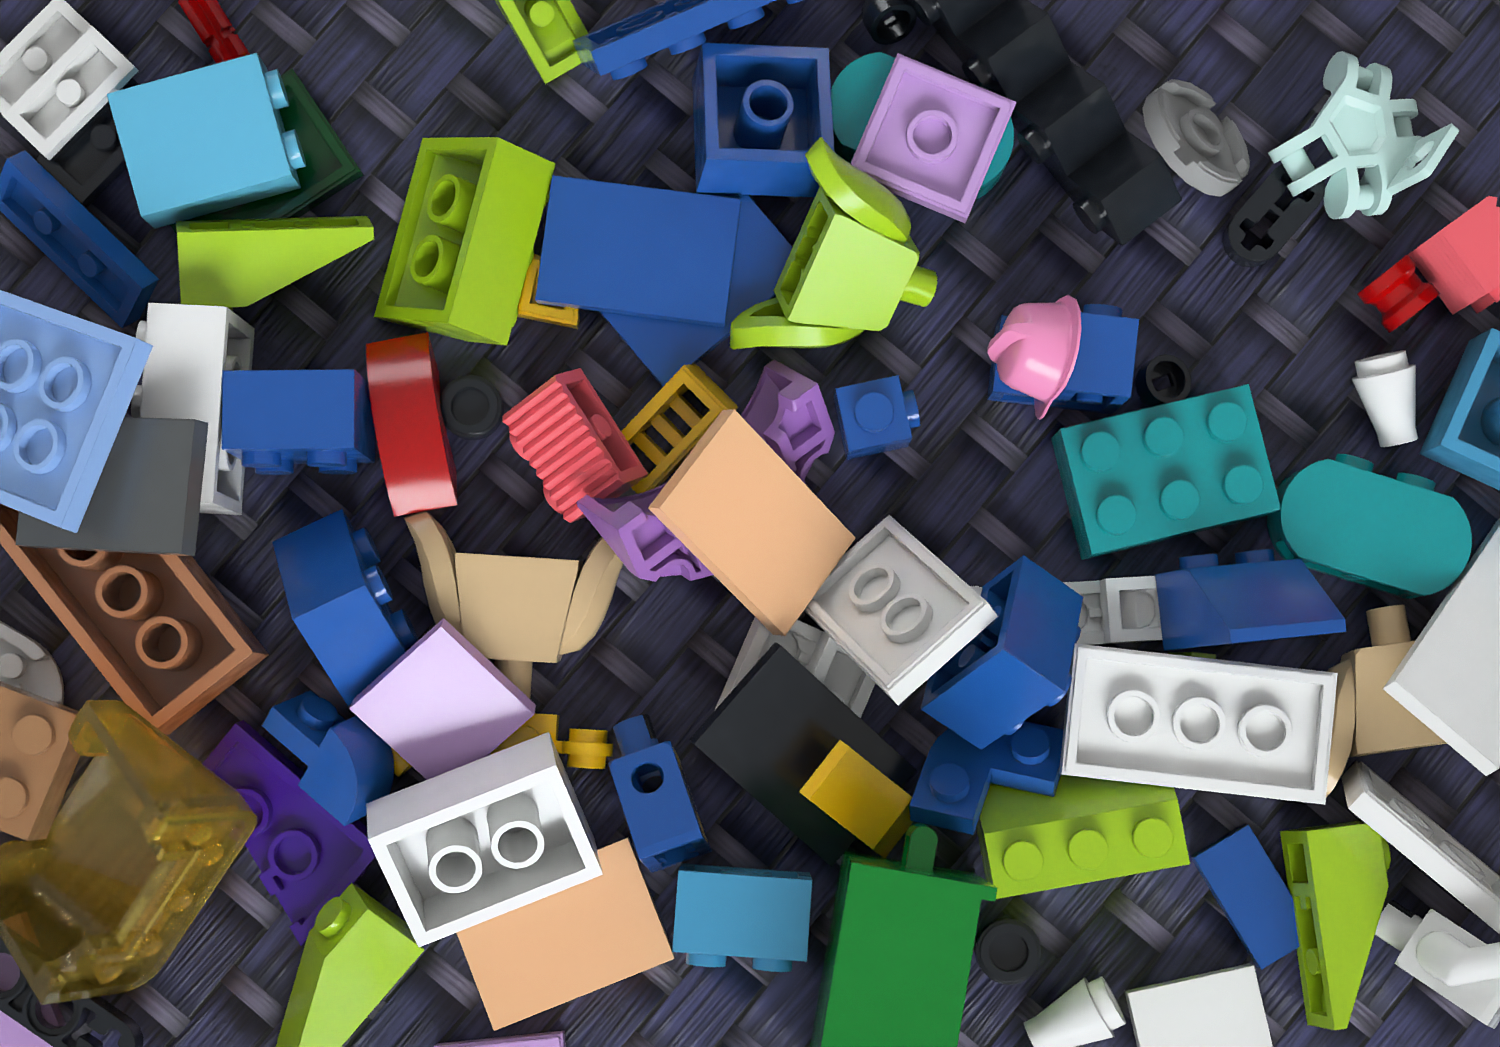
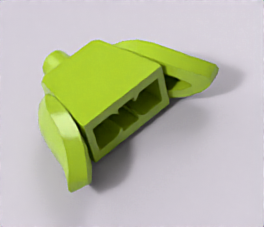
[730,137,937,350]

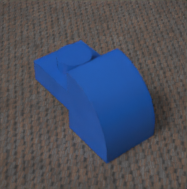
[262,690,394,826]

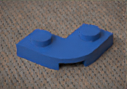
[909,721,1063,835]

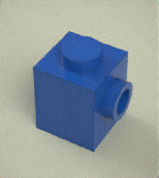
[833,375,920,460]

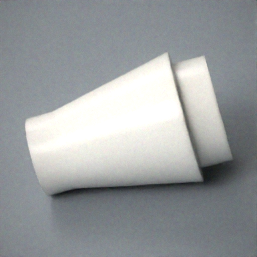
[1352,350,1418,447]
[1024,976,1126,1047]

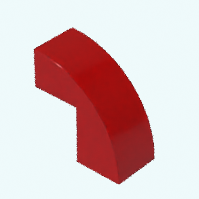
[366,332,457,517]

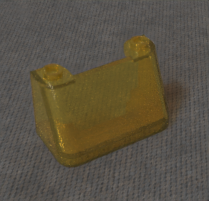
[0,700,257,1005]

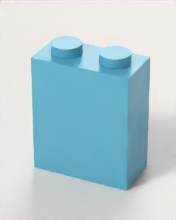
[107,53,306,229]

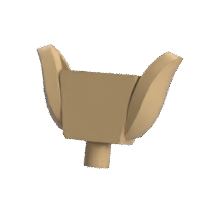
[403,511,623,699]
[1326,605,1447,797]

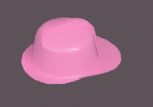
[987,295,1081,420]

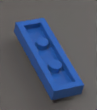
[0,150,159,329]

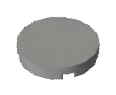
[1142,79,1250,197]

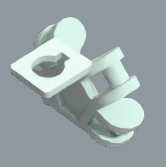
[1268,51,1459,219]

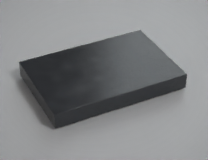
[689,642,916,867]

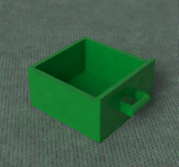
[810,823,997,1047]

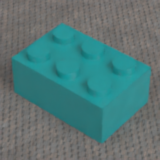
[1051,384,1281,560]

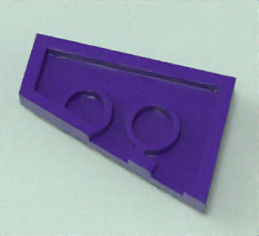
[196,720,377,946]

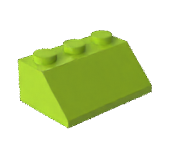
[374,137,556,346]
[976,774,1190,899]

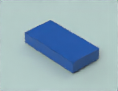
[1190,824,1299,970]

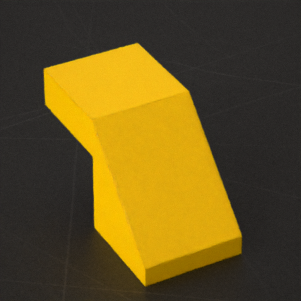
[799,740,914,858]

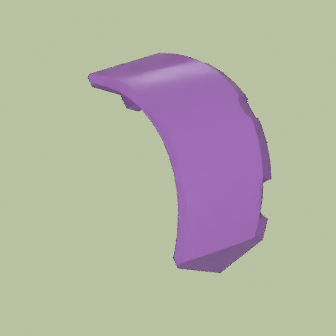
[576,360,835,582]

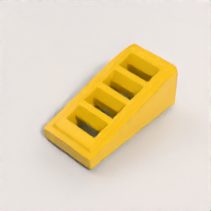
[621,364,738,494]

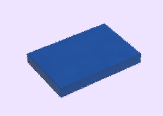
[535,175,741,327]
[599,193,793,388]

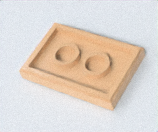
[648,409,855,636]
[456,837,675,1031]

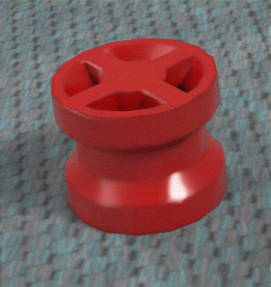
[1357,254,1440,333]

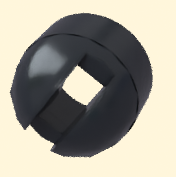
[862,0,917,45]
[1134,354,1191,407]

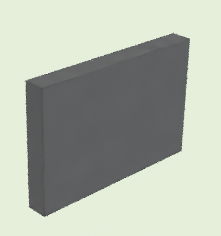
[15,417,208,556]

